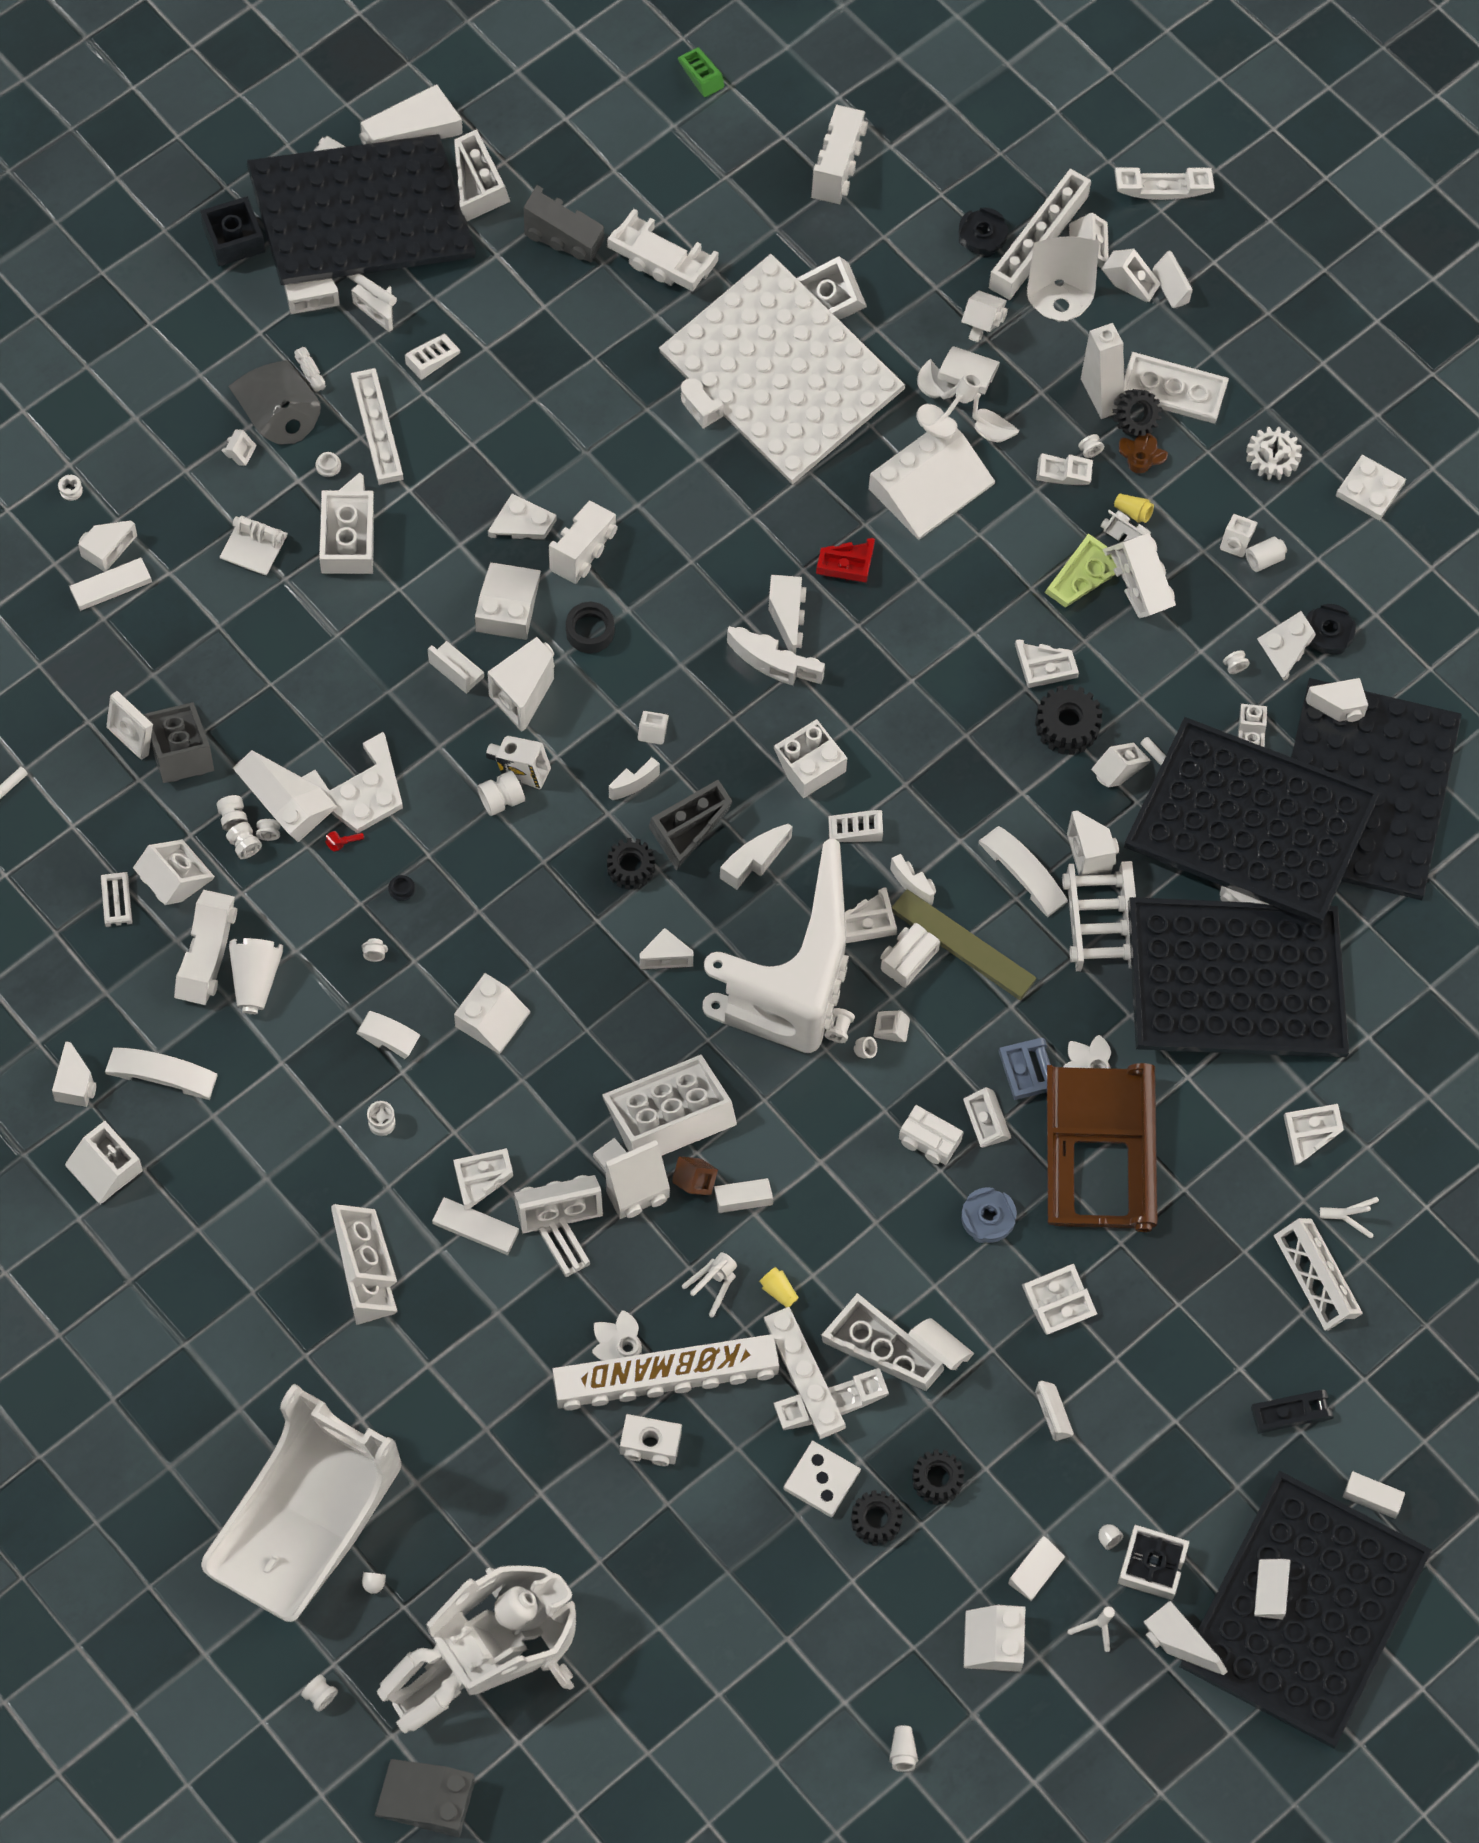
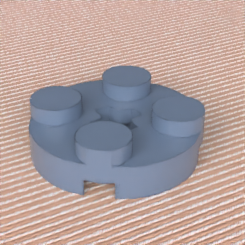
[961,1187,1017,1243]

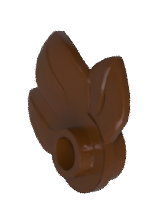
[1119,433,1168,473]

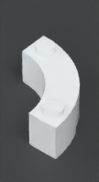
[174,890,237,1005]

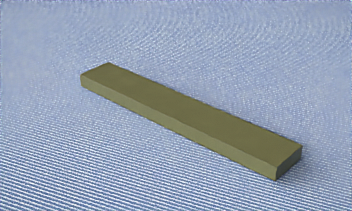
[892,889,1036,1001]

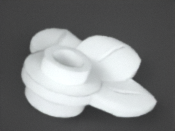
[1063,1035,1111,1069]
[592,1311,642,1361]

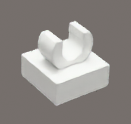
[222,430,257,466]

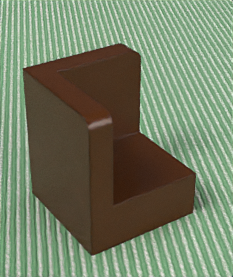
[672,1156,718,1195]

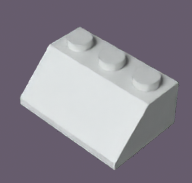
[514,1175,603,1234]

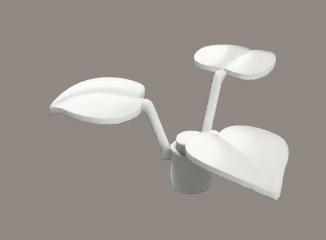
[916,359,1019,442]

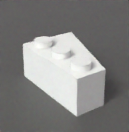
[549,500,618,584]
[1102,533,1176,618]

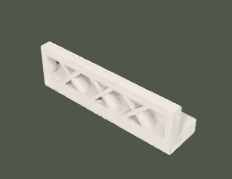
[1274,1218,1363,1331]

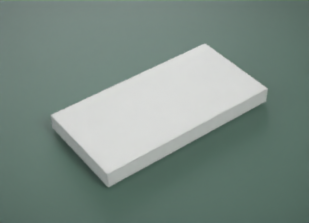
[1124,352,1229,424]

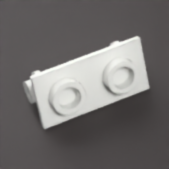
[1101,510,1151,541]

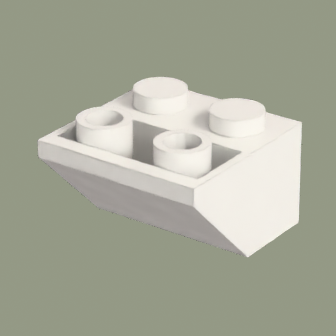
[774,719,847,798]
[65,1121,143,1205]

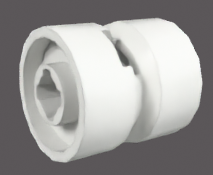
[477,771,525,816]

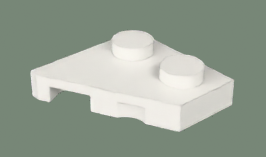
[488,494,557,540]
[1257,611,1316,681]
[1015,640,1079,688]

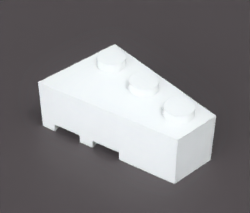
[454,129,510,222]

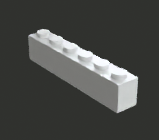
[989,169,1091,300]

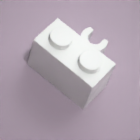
[961,291,1008,342]

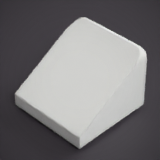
[638,711,669,744]
[873,1010,910,1042]

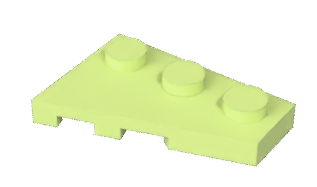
[1045,534,1117,608]

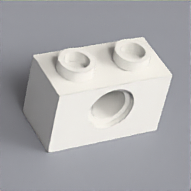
[620,1414,682,1466]

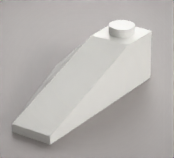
[233,750,337,842]

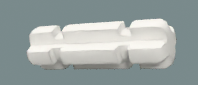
[294,347,326,392]

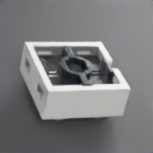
[1118,1525,1190,1600]

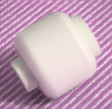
[494,1586,537,1630]

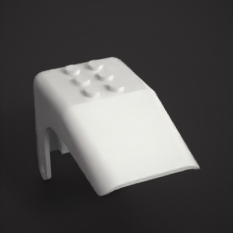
[702,839,849,1053]
[201,1384,401,1622]

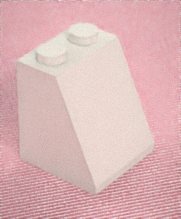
[488,637,555,732]

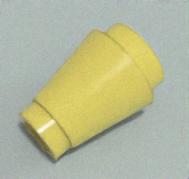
[1114,493,1154,523]
[759,1267,799,1308]

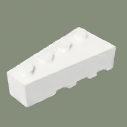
[811,105,868,204]
[821,1293,944,1391]

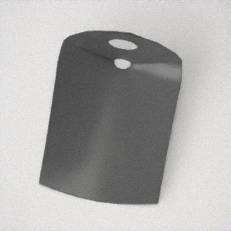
[228,360,321,444]

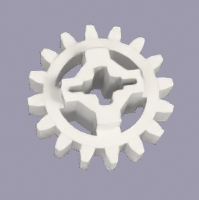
[1246,427,1302,480]

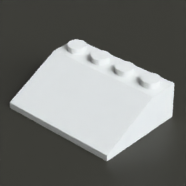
[869,429,995,540]
[602,1055,737,1156]

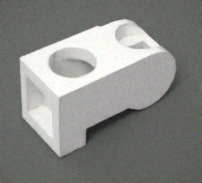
[681,378,724,429]

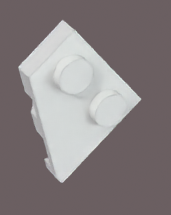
[845,887,897,943]
[1284,1104,1344,1165]
[453,1148,513,1210]

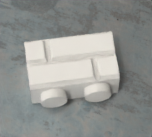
[880,923,940,988]
[899,1105,963,1165]

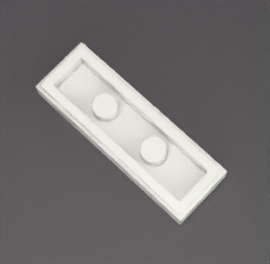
[69,558,152,611]
[432,1197,519,1255]

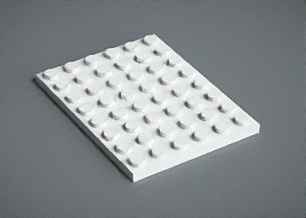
[659,254,905,485]

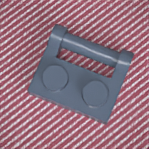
[999,1038,1050,1100]

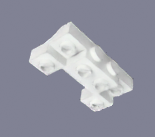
[608,209,718,292]

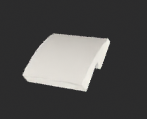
[937,346,1000,395]
[1022,1264,1097,1335]
[908,1318,974,1370]

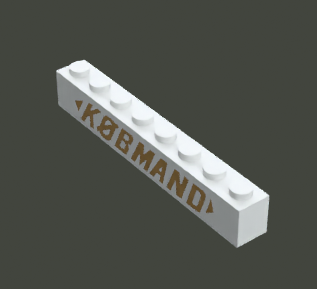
[553,1334,779,1410]

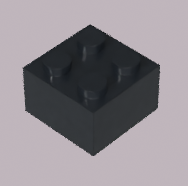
[200,196,265,267]

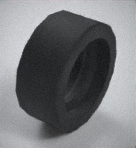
[565,601,615,653]

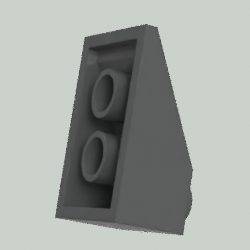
[143,702,214,783]
[375,1759,475,1838]

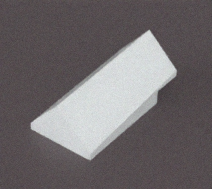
[331,1204,398,1325]

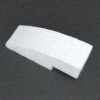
[720,824,793,890]

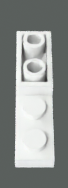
[727,626,825,686]

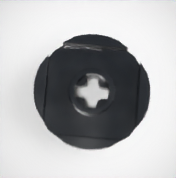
[958,207,1008,257]
[1306,604,1356,655]

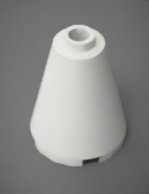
[229,938,283,1014]

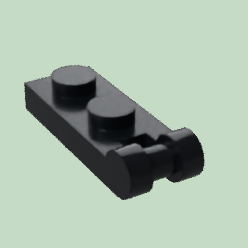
[1251,1390,1334,1434]

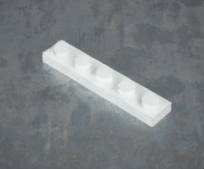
[351,368,403,485]
[764,1307,846,1439]

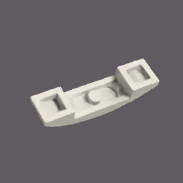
[1115,168,1214,200]
[978,826,1068,918]
[105,1048,217,1100]
[774,1368,889,1430]

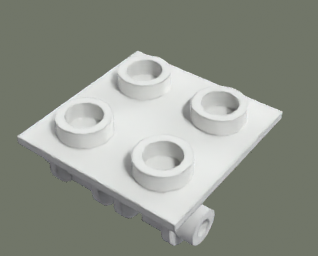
[219,516,288,576]

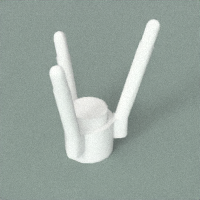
[682,1252,737,1318]

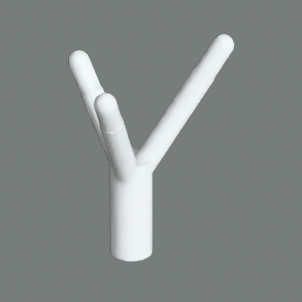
[1320,1197,1379,1238]
[1068,1607,1115,1652]

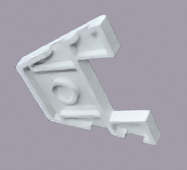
[302,732,403,834]

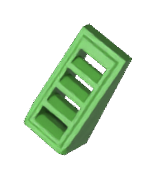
[678,47,724,97]

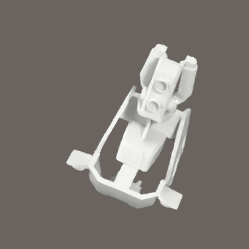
[377,1566,576,1733]

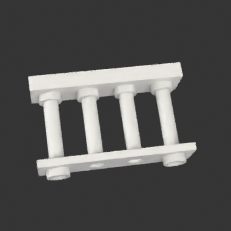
[1062,861,1136,971]

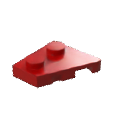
[816,538,875,583]

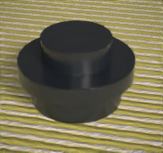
[388,875,415,901]

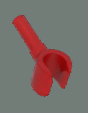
[325,831,364,852]

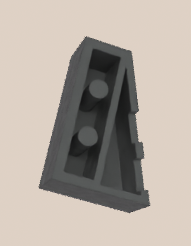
[524,185,604,262]
[649,780,732,871]

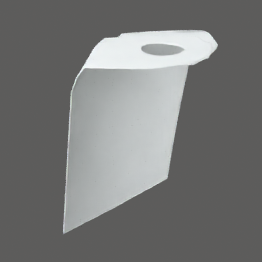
[1027,237,1100,322]

